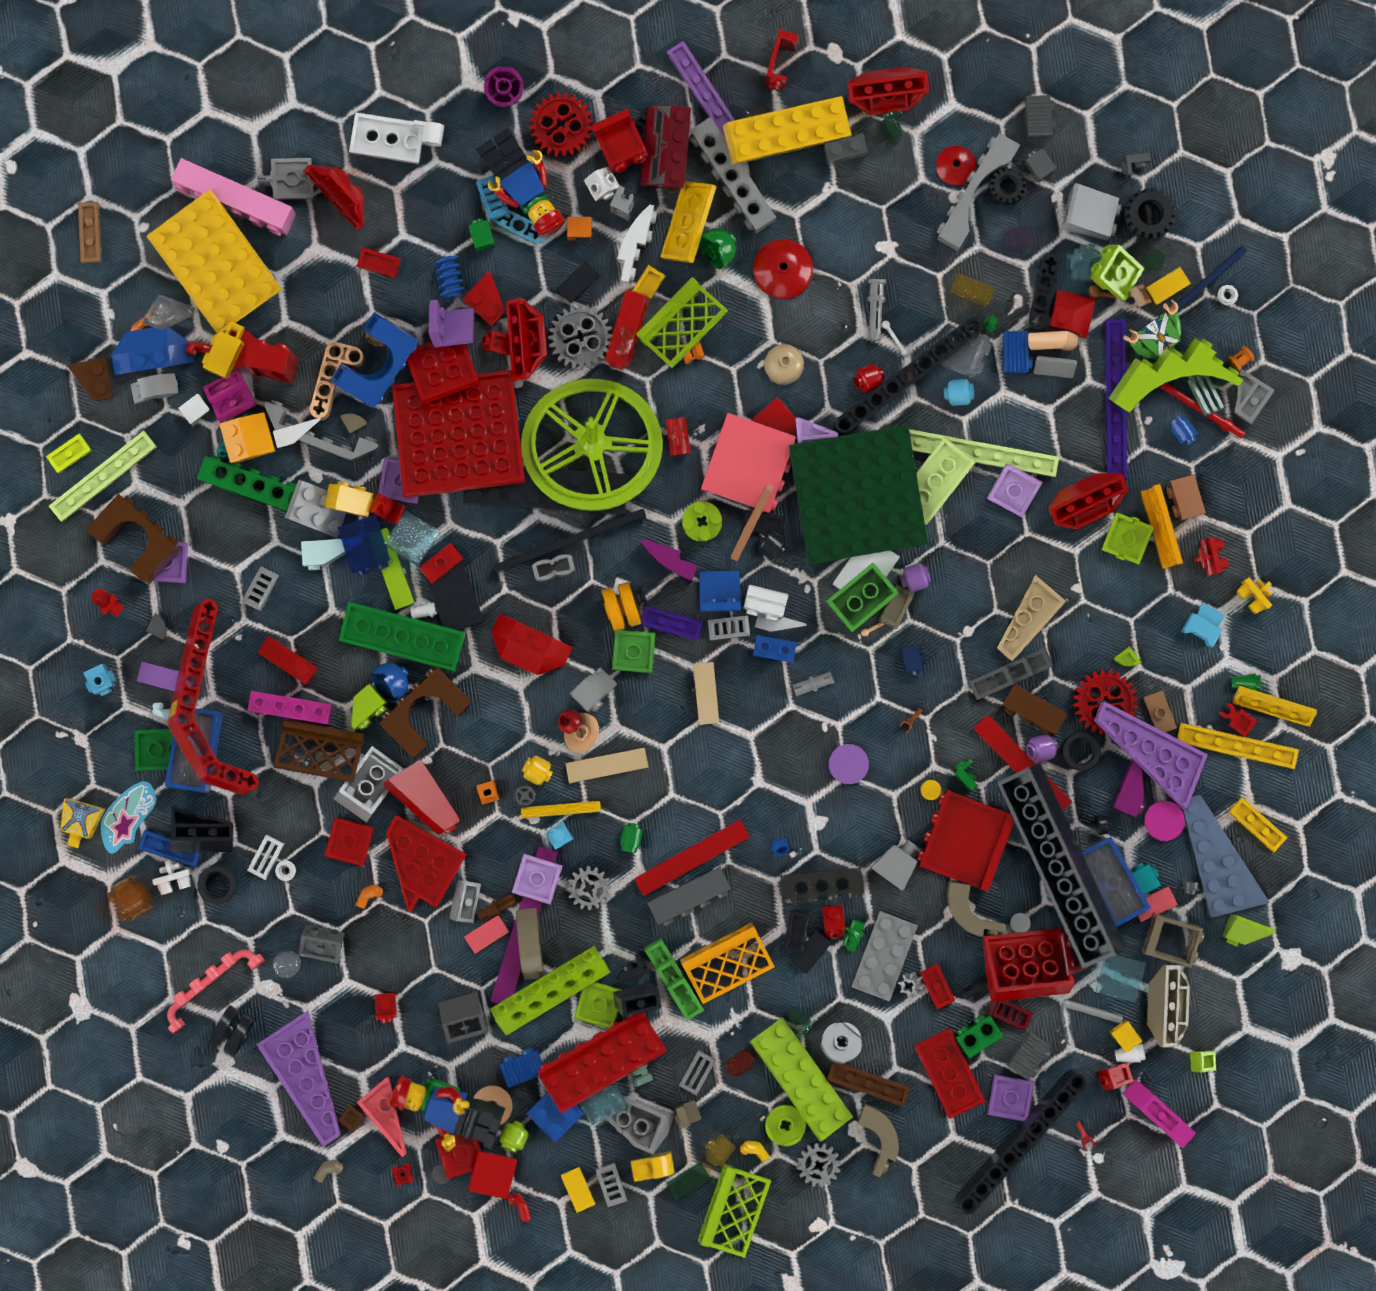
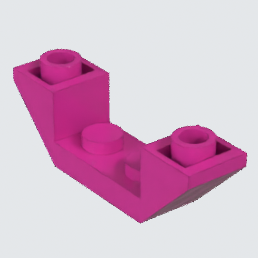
[1122,1079,1196,1149]

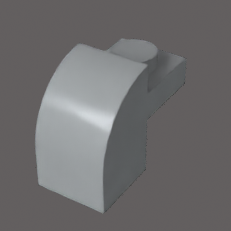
[130,373,179,404]

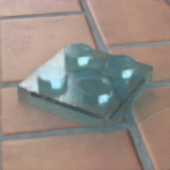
[384,511,440,566]
[1096,955,1146,1002]

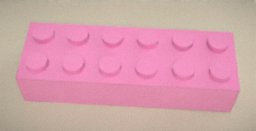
[171,158,297,236]

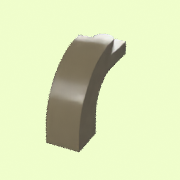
[947,881,1005,937]
[516,908,544,980]
[857,1103,899,1177]

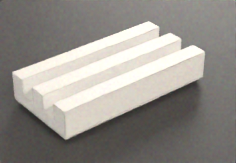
[247,835,284,880]

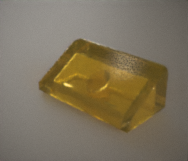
[950,273,995,307]

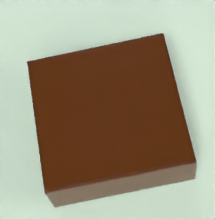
[337,1104,366,1133]

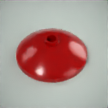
[753,239,813,299]

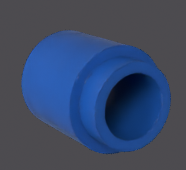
[1170,415,1198,446]

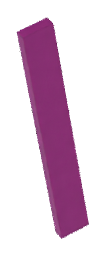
[490,846,558,1004]

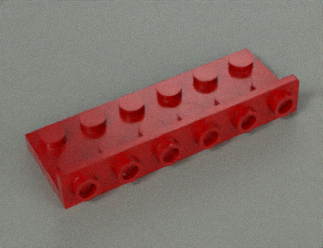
[537,1012,667,1114]

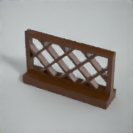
[274,719,364,783]

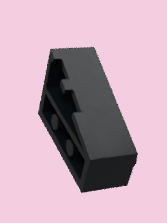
[171,805,233,852]

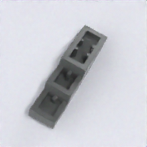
[969,648,1053,700]

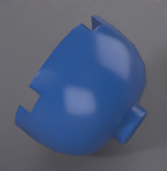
[370,662,409,704]

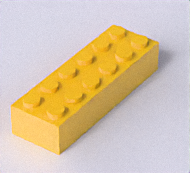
[723,96,851,165]

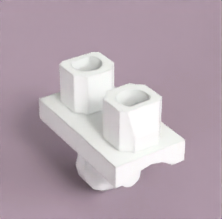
[153,859,192,895]

